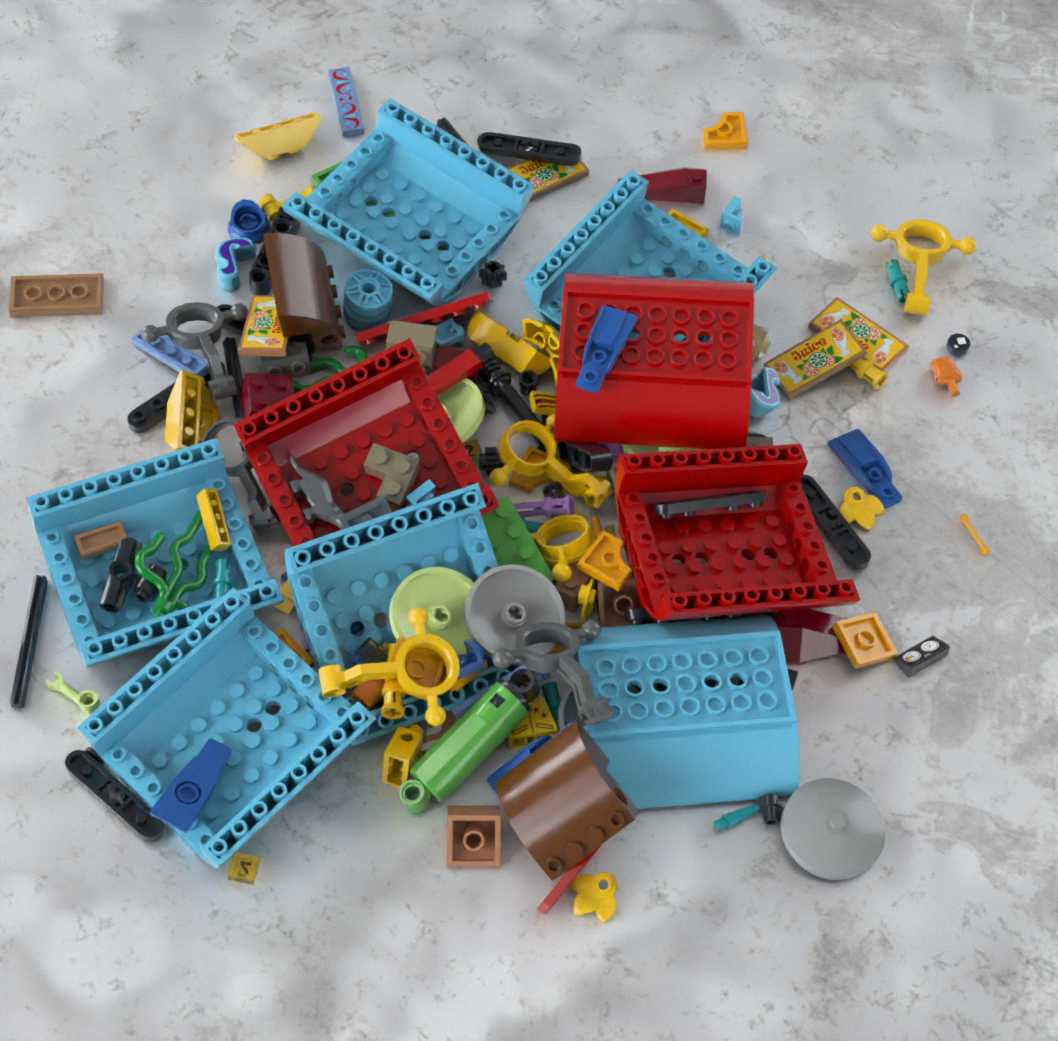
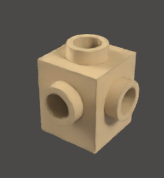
[752,324,771,360]

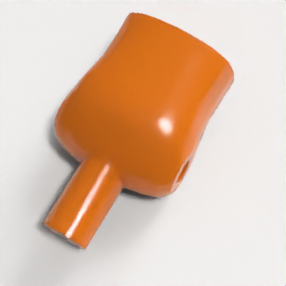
[930,357,962,397]
[350,679,385,710]

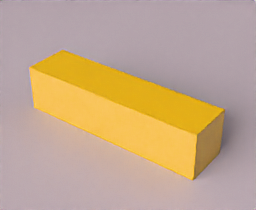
[196,488,232,551]

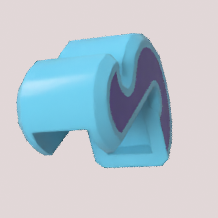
[215,237,256,290]
[749,367,780,418]

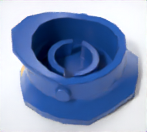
[227,199,271,243]

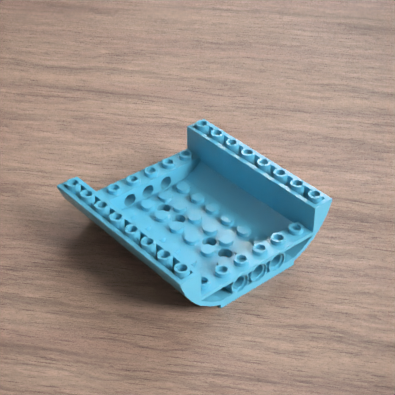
[282,98,535,306]
[524,170,777,343]
[26,438,284,668]
[285,483,522,746]
[77,587,376,869]
[574,615,800,809]

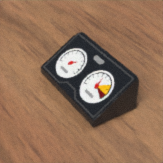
[893,635,950,678]

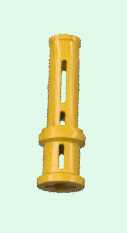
[849,359,888,390]
[381,643,405,719]

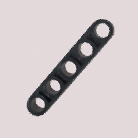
[249,206,301,295]

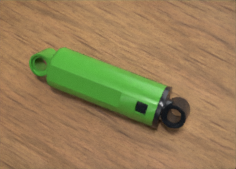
[399,668,540,813]

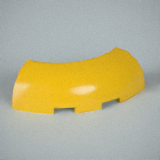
[468,309,551,376]
[522,318,560,385]

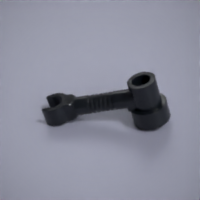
[519,370,549,426]
[342,637,388,699]
[759,794,784,825]

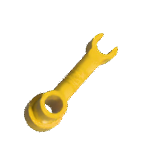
[258,186,315,221]

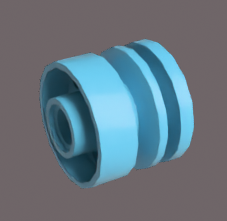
[343,269,393,331]

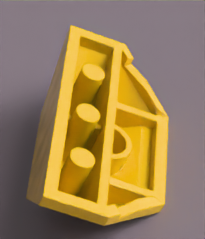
[233,112,322,160]
[165,370,218,450]

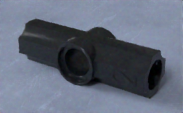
[100,537,142,614]

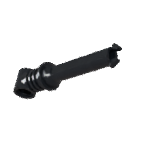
[471,342,557,452]

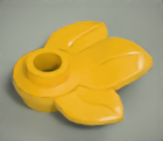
[839,487,885,531]
[577,578,596,625]
[570,872,617,923]

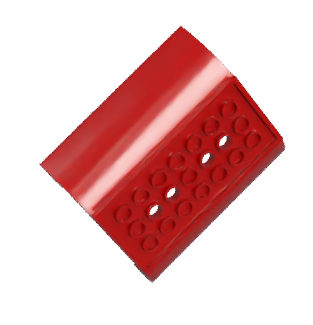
[554,273,754,449]
[233,338,500,547]
[616,444,860,621]

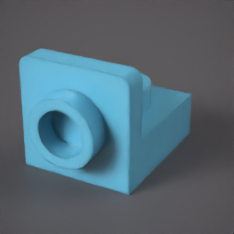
[720,196,743,236]
[436,318,465,349]
[406,479,436,507]

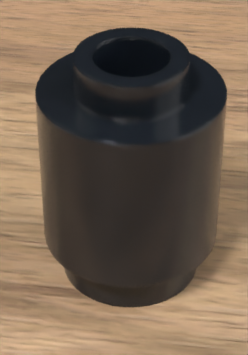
[133,564,167,603]

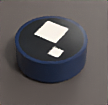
[946,333,971,356]

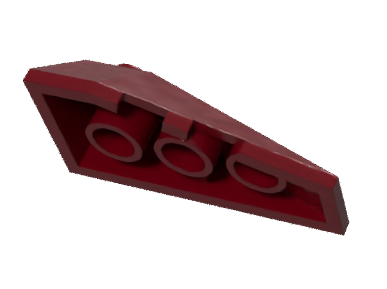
[618,167,707,204]
[774,609,848,665]

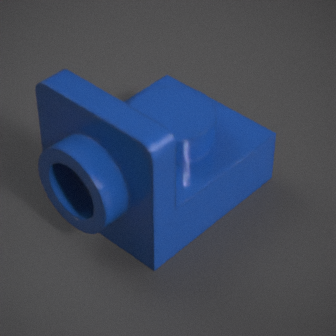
[445,639,485,680]

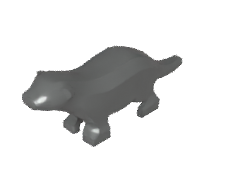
[290,456,346,530]

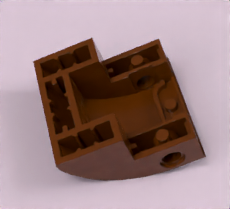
[263,233,346,351]
[495,720,638,881]

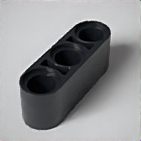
[558,441,613,473]

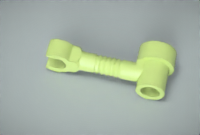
[45,671,100,718]

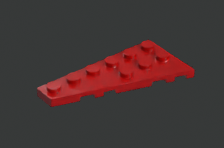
[355,291,493,345]

